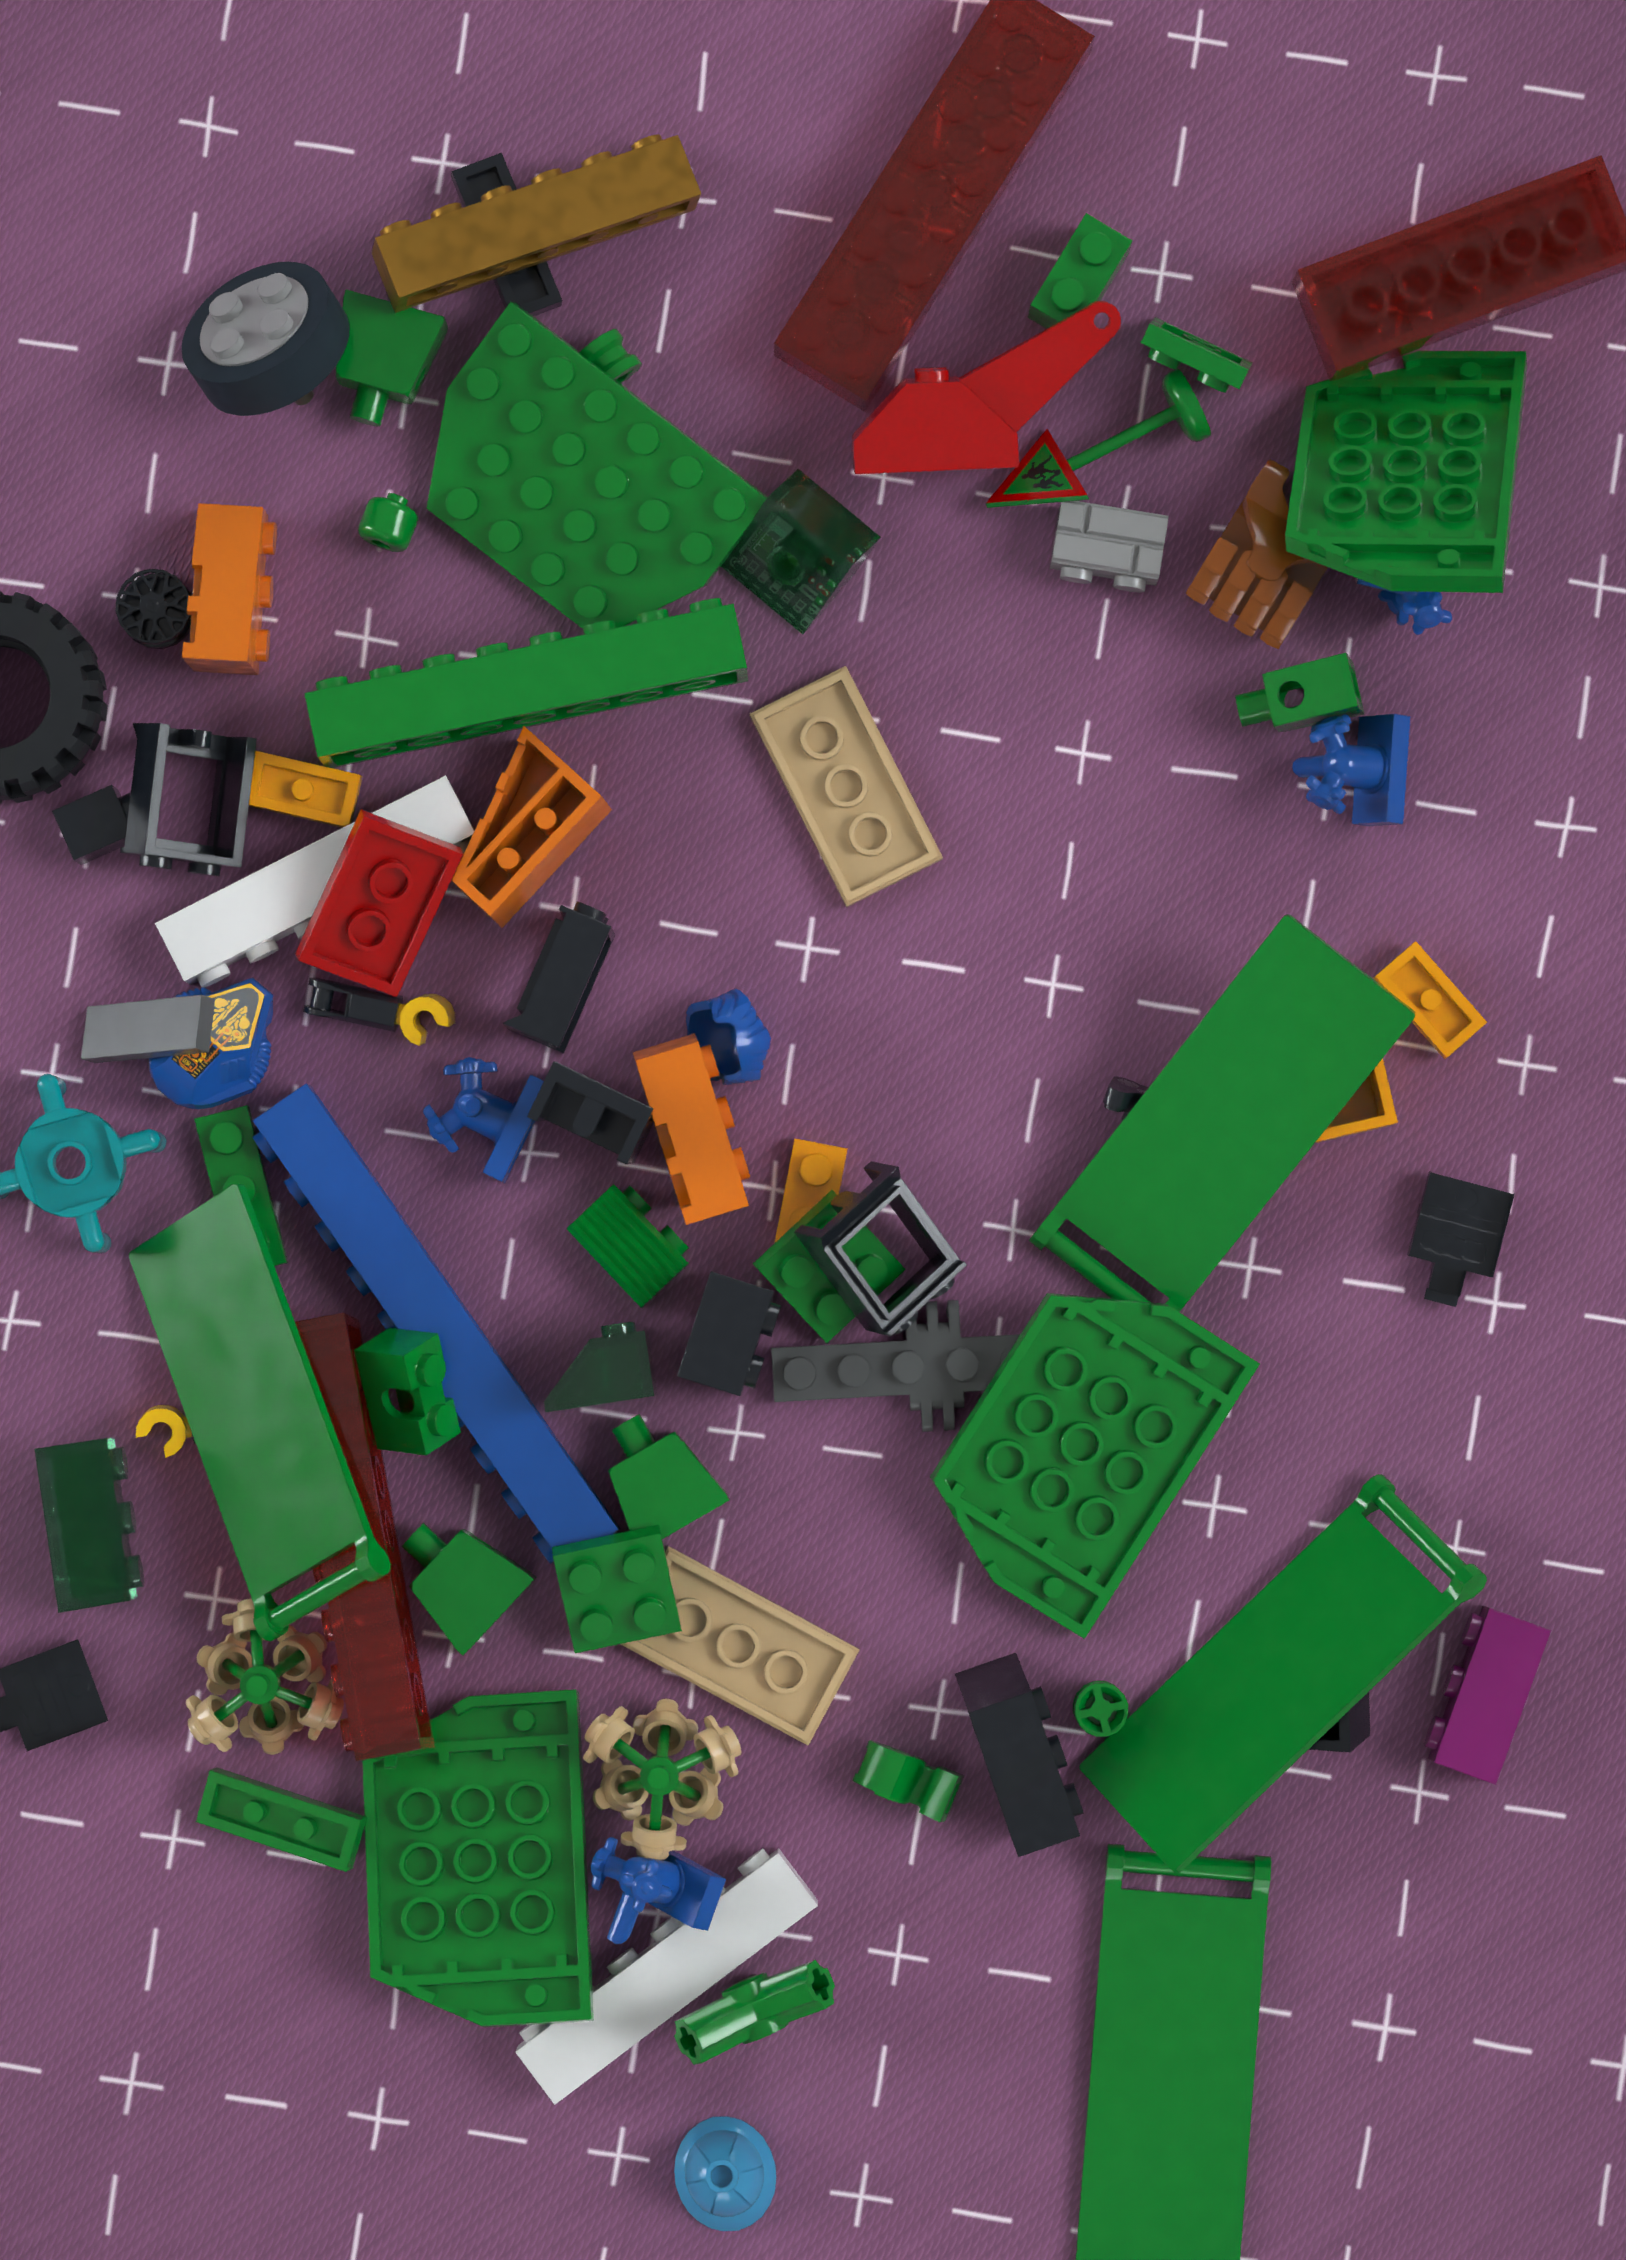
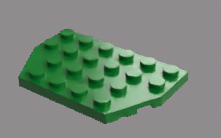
[426,302,771,629]
[1285,351,1527,593]
[930,1293,1260,1639]
[362,1689,594,2027]

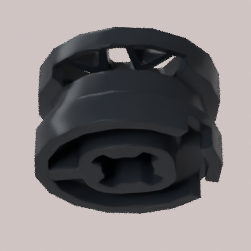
[115,569,192,649]

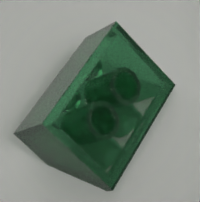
[34,1437,144,1613]

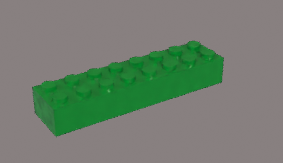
[304,598,748,768]

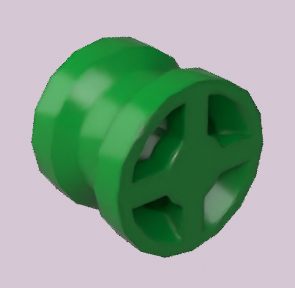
[580,329,642,384]
[1073,1680,1129,1737]

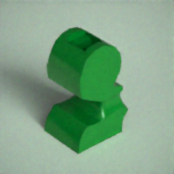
[853,1740,965,1822]

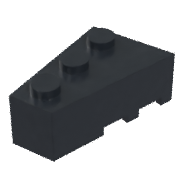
[955,1653,1084,1857]

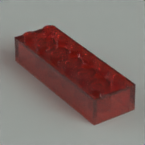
[1292,155,1626,382]

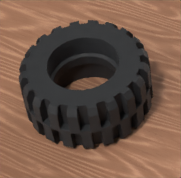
[0,591,108,804]

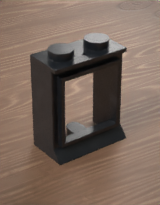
[120,723,257,876]
[503,901,615,1054]
[527,1061,654,1165]
[794,1161,967,1337]

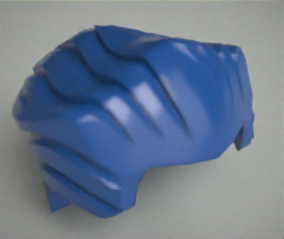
[686,988,771,1085]

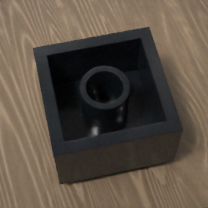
[677,1271,781,1396]

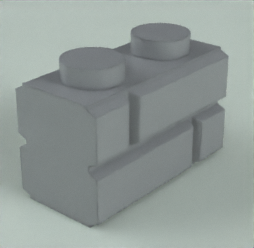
[1050,501,1169,592]

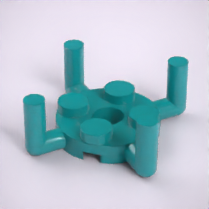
[0,1074,167,1253]

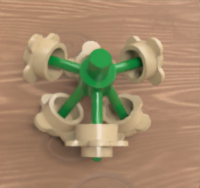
[186,1598,344,1755]
[583,1699,741,1860]

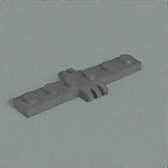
[771,1300,1020,1432]

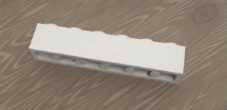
[155,775,475,988]
[515,1848,818,2105]

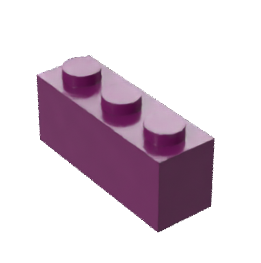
[1424,1606,1551,1785]

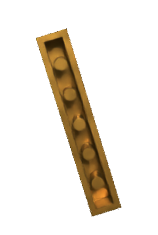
[372,134,701,313]

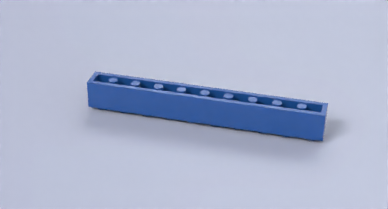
[253,1083,620,1564]

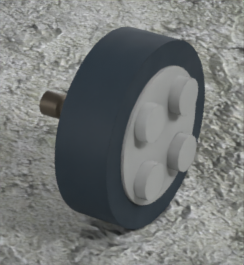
[181,262,350,416]

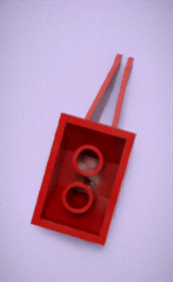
[852,301,1121,474]

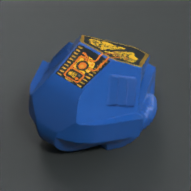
[148,977,274,1109]

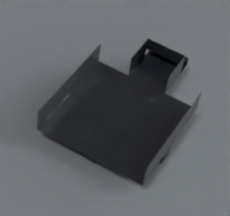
[1407,1171,1515,1307]
[0,1639,108,1753]

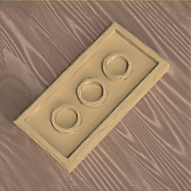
[750,666,943,908]
[621,1546,860,1745]

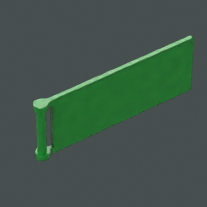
[1028,914,1415,1312]
[129,1184,391,1641]
[1079,1474,1487,1874]
[1075,1844,1271,2260]

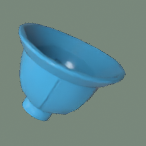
[674,2116,777,2231]

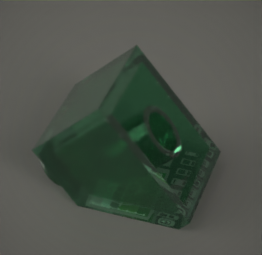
[721,469,881,634]
[544,1321,657,1413]

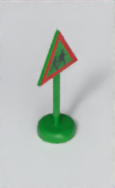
[986,368,1211,508]

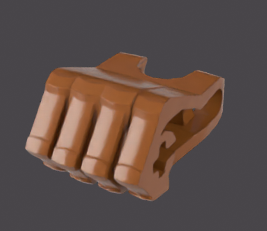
[1186,459,1328,649]

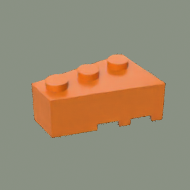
[182,503,277,675]
[451,726,612,928]
[632,1033,750,1225]

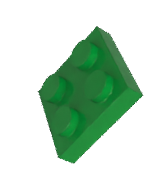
[1141,317,1253,393]
[753,1190,906,1343]
[552,1525,682,1653]

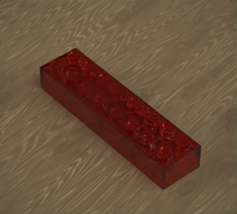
[774,0,1095,412]
[295,1312,435,1761]

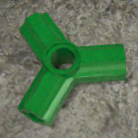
[674,1960,835,2065]

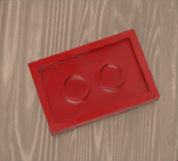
[295,809,463,997]

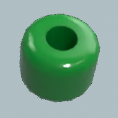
[358,493,418,552]

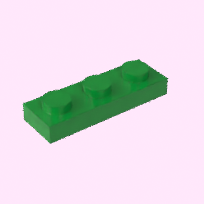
[194,1105,288,1266]
[196,1767,367,1872]

